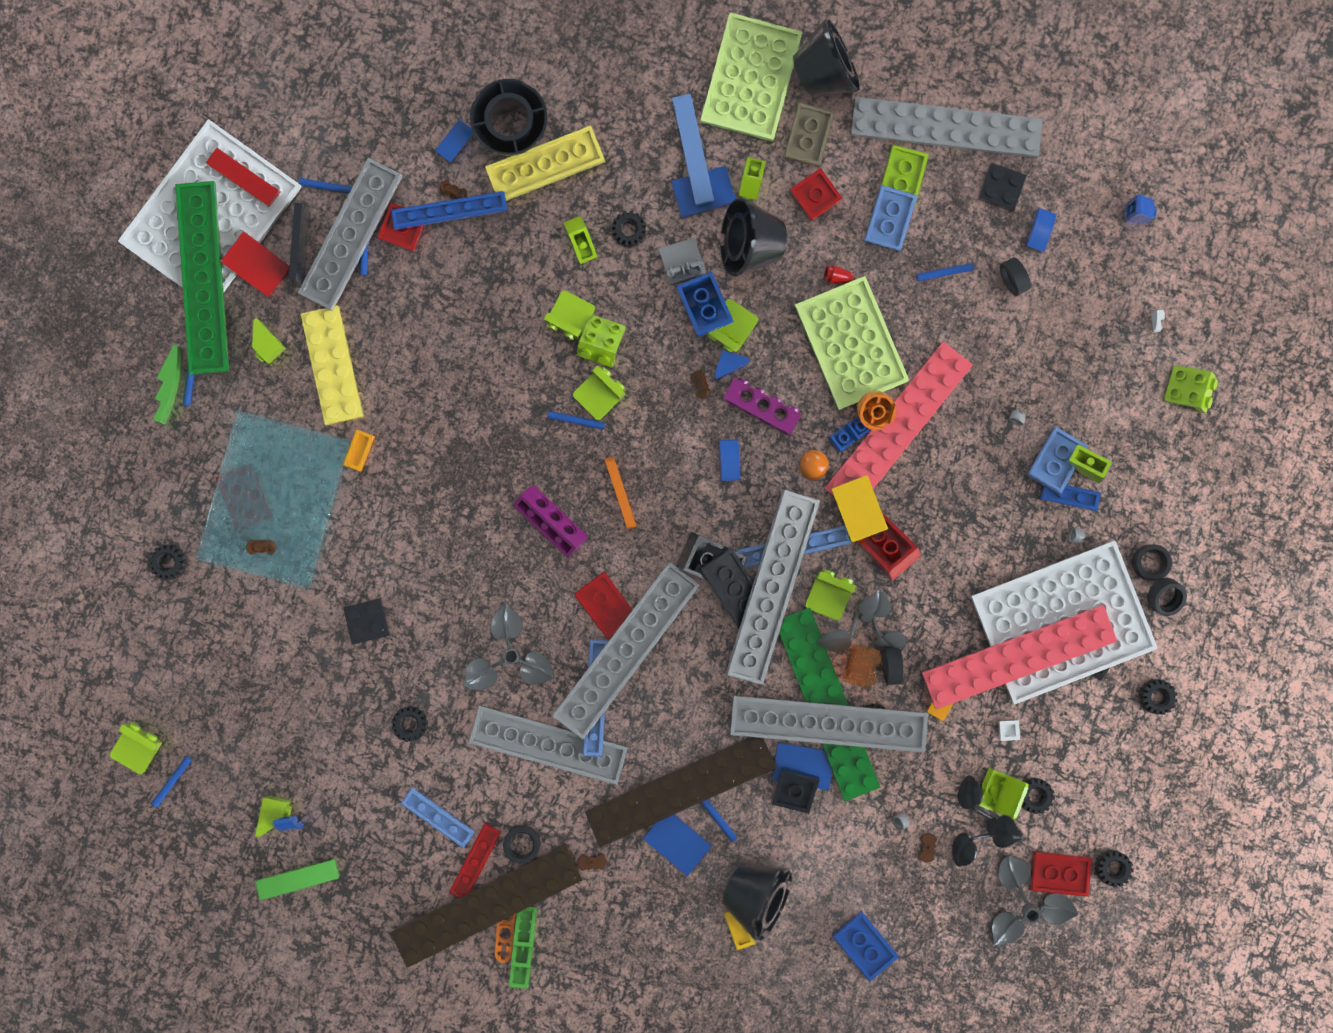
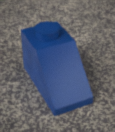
[1126,195,1157,223]

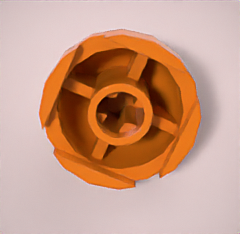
[857,391,897,430]

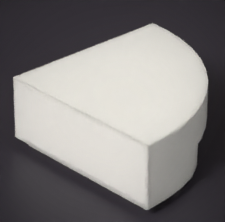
[1151,310,1165,332]

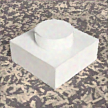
[998,720,1020,741]

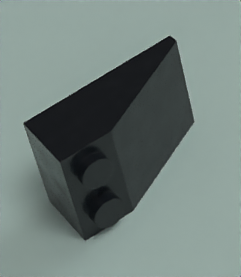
[676,532,748,580]

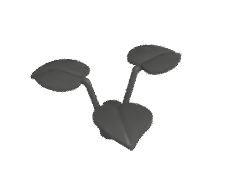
[817,589,906,653]
[463,605,554,690]
[992,855,1078,945]

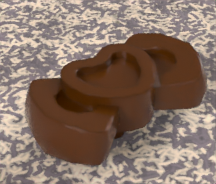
[439,180,467,199]
[690,370,711,398]
[246,539,276,555]
[918,833,937,863]
[577,853,607,871]

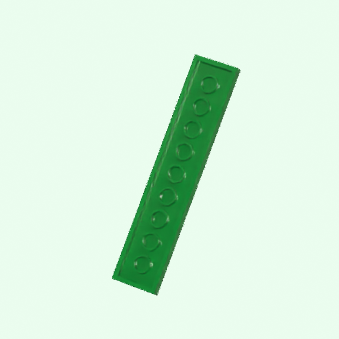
[175,181,229,375]
[779,608,881,802]

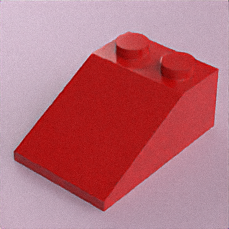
[856,513,921,581]

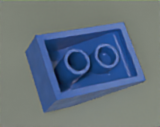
[676,272,734,337]

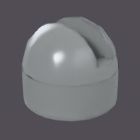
[1009,409,1026,426]
[1069,528,1086,544]
[893,814,910,831]

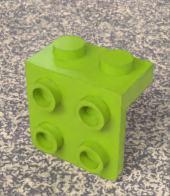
[544,290,595,340]
[707,298,759,352]
[576,315,626,368]
[573,365,625,420]
[1164,365,1218,414]
[805,569,856,621]
[110,722,163,775]
[979,768,1028,820]

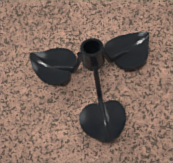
[952,775,1024,867]

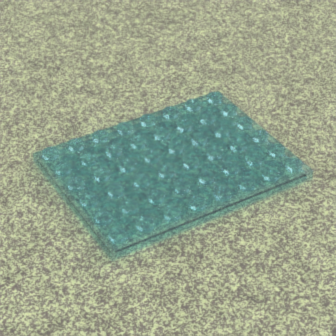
[196,411,351,589]

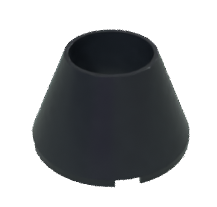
[793,19,860,95]
[470,79,548,156]
[720,198,787,276]
[722,865,793,942]

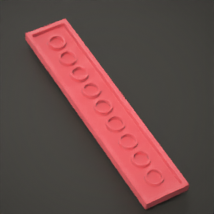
[824,341,973,498]
[921,605,1118,709]

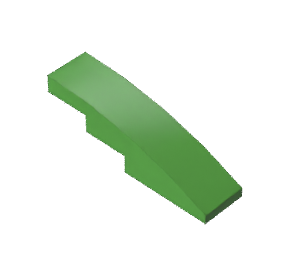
[153,344,183,425]
[255,859,339,900]
[509,907,537,989]

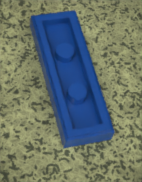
[1040,485,1101,512]

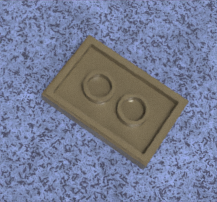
[784,102,835,168]

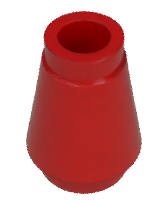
[824,264,853,283]

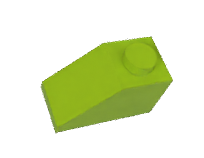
[739,157,766,200]
[563,216,598,264]
[252,318,286,364]
[1068,444,1112,484]
[255,796,292,837]

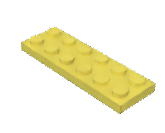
[485,126,605,201]
[301,305,364,425]

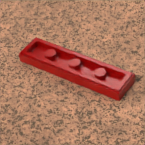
[206,148,280,207]
[449,823,502,898]

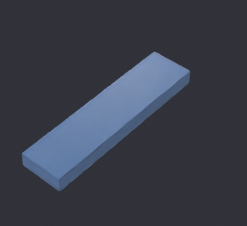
[401,787,475,848]

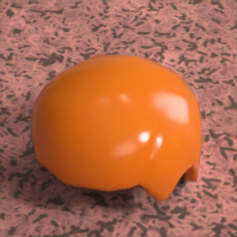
[799,450,829,481]

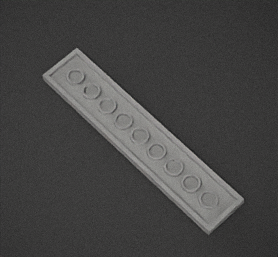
[850,97,1043,158]
[725,489,820,685]
[552,562,700,740]
[730,696,928,752]

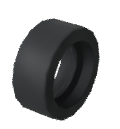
[1000,257,1031,296]
[1132,544,1172,581]
[1147,577,1187,616]
[883,648,904,685]
[503,825,541,864]

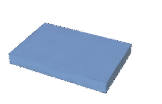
[864,185,917,251]
[1027,426,1088,495]

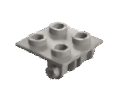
[659,237,706,285]

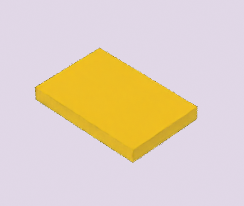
[832,475,888,542]

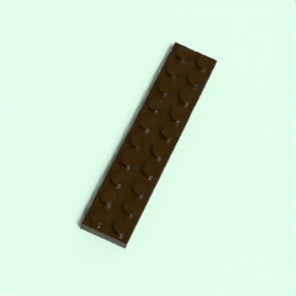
[585,737,777,848]
[390,845,583,968]

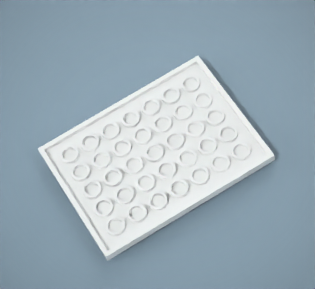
[118,119,302,292]
[971,541,1158,705]

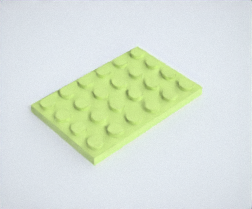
[700,13,803,142]
[795,276,909,411]

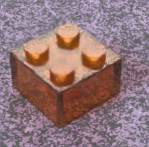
[844,644,882,689]

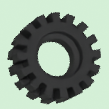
[612,211,646,248]
[148,545,187,580]
[1139,679,1178,715]
[391,706,428,742]
[1021,778,1055,814]
[1095,850,1134,887]

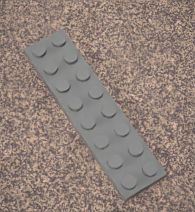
[298,158,403,311]
[469,705,628,785]

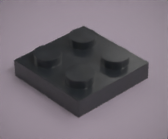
[978,162,1027,212]
[343,598,390,645]
[772,768,820,814]

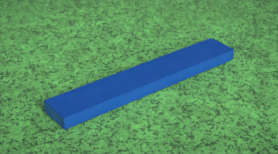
[391,191,508,230]

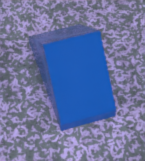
[714,350,750,381]

